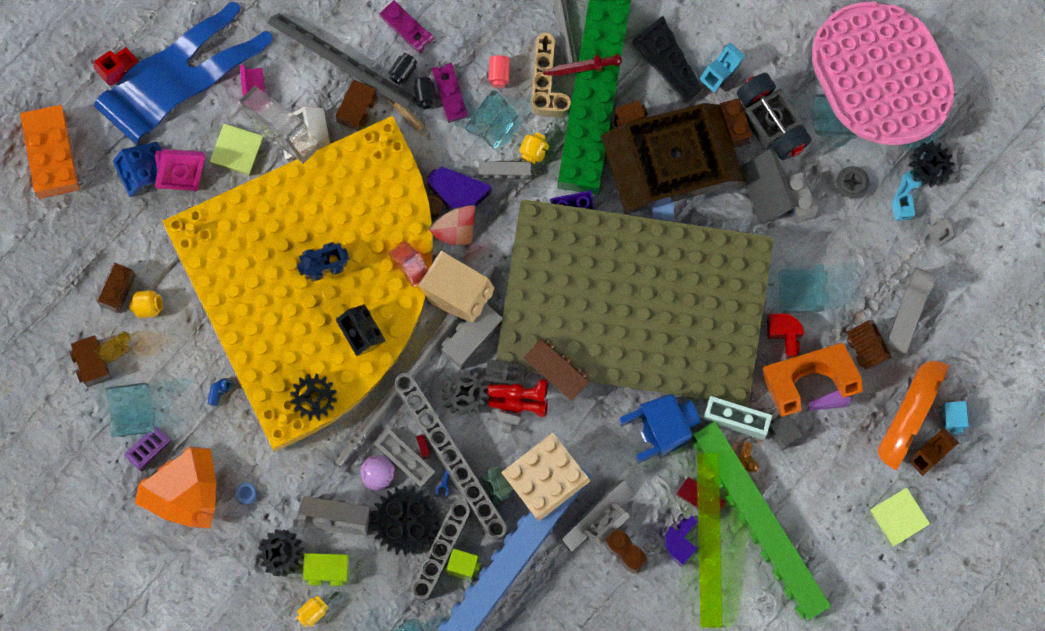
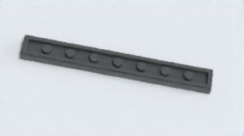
[268,13,416,109]

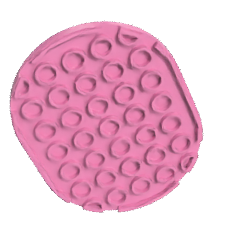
[812,2,954,145]

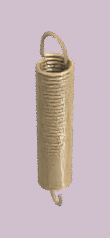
[389,98,429,136]

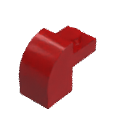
[93,47,139,85]
[767,313,804,359]

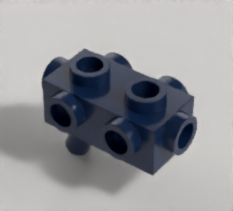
[297,242,350,282]

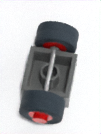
[736,72,812,160]

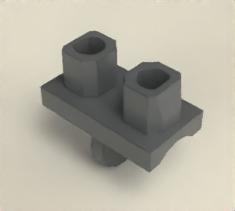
[484,359,526,386]

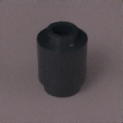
[388,53,417,85]
[413,77,437,110]

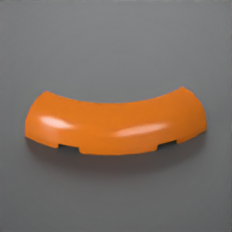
[877,361,949,471]

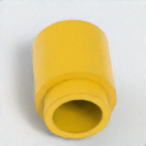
[296,595,329,627]

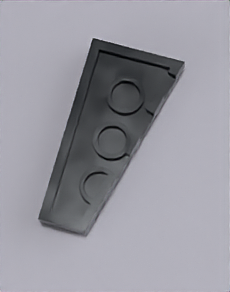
[632,16,702,103]

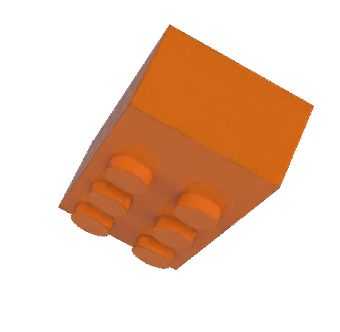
[20,105,80,199]

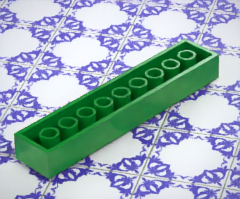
[557,0,631,195]

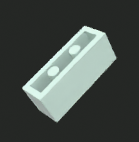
[702,396,772,440]

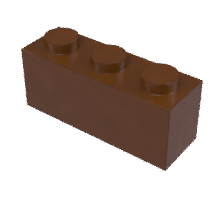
[524,339,589,401]

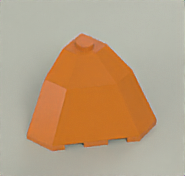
[135,446,216,528]

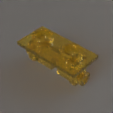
[93,331,132,363]

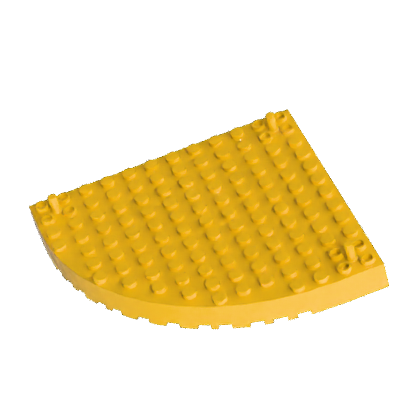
[162,116,433,453]

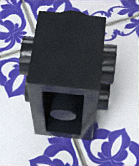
[335,304,386,357]

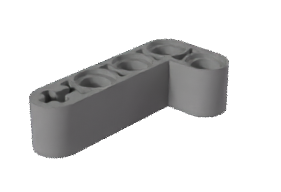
[886,267,936,355]

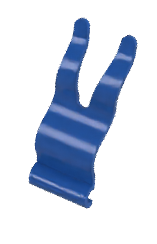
[94,2,273,146]

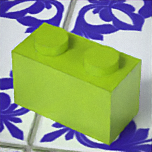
[446,549,481,582]
[303,553,349,587]

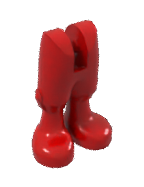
[488,379,548,418]

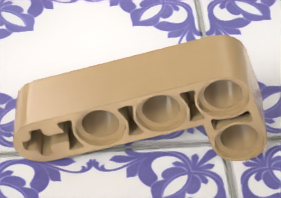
[531,33,571,118]

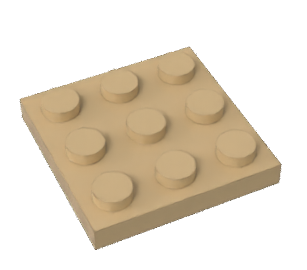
[501,432,590,521]

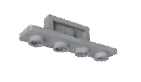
[560,479,633,551]

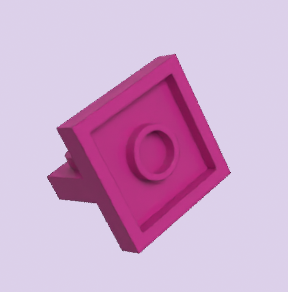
[155,149,205,191]

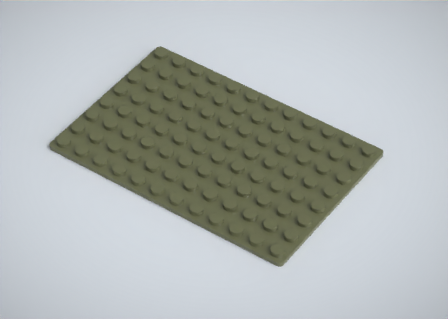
[496,199,774,406]

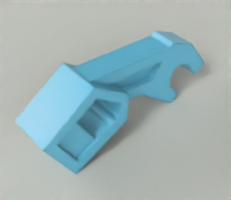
[891,170,922,221]

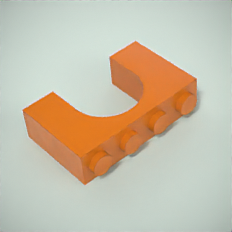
[763,343,862,417]

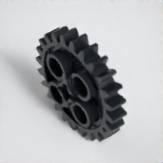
[370,486,441,557]

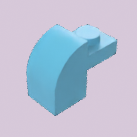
[699,42,745,93]

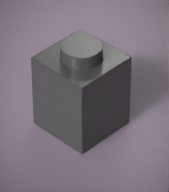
[768,415,803,450]

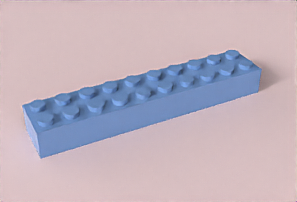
[437,467,591,631]

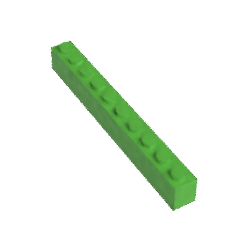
[691,422,831,622]

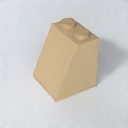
[418,251,495,323]

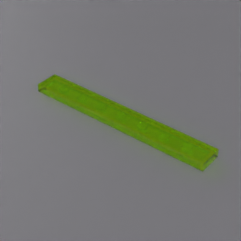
[697,453,723,628]

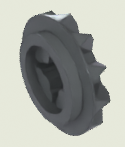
[836,166,870,199]

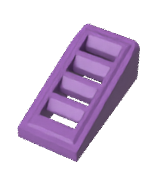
[806,390,851,412]
[124,426,171,471]

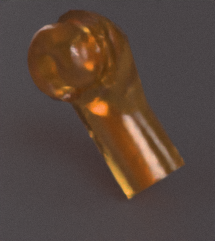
[739,441,759,473]

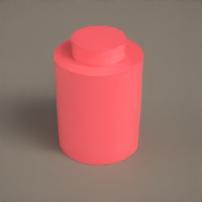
[488,55,510,88]

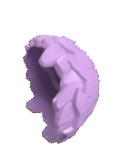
[360,455,395,491]

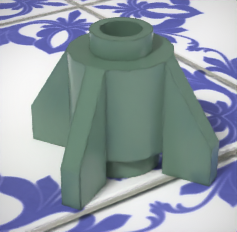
[480,466,515,506]

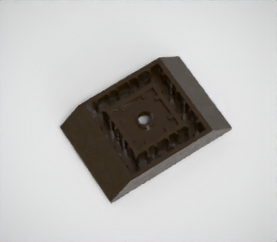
[601,103,745,215]

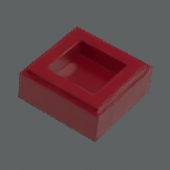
[416,434,431,460]

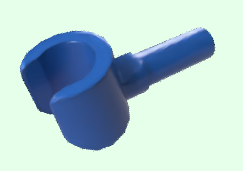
[436,469,449,497]

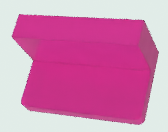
[240,65,267,112]

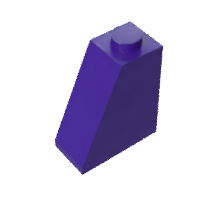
[426,166,492,210]

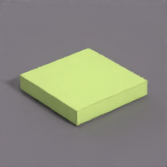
[210,124,264,176]
[870,487,930,547]

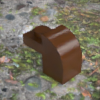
[908,427,959,476]

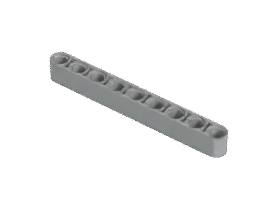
[395,373,506,540]

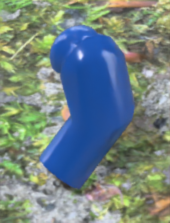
[207,378,233,406]

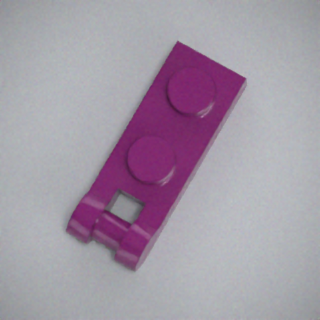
[379,0,434,53]
[431,62,468,123]

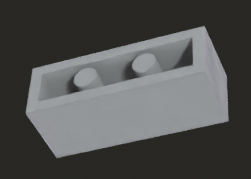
[441,304,503,369]

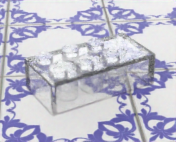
[237,86,321,164]

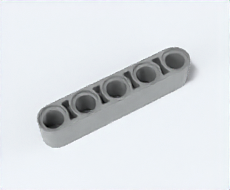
[412,501,470,601]

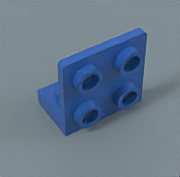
[113,142,162,197]

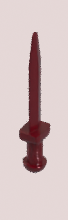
[543,54,622,76]

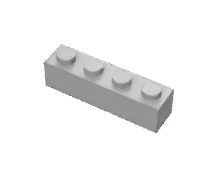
[478,162,531,180]

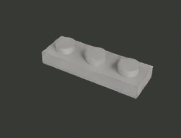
[374,428,436,488]

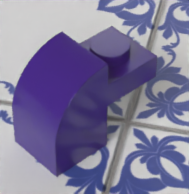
[664,515,698,567]

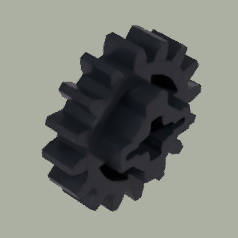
[908,141,955,188]
[290,373,337,421]
[258,529,304,577]

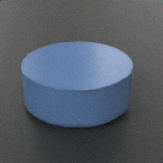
[235,483,257,505]

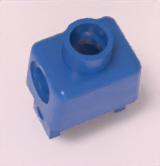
[618,394,700,464]

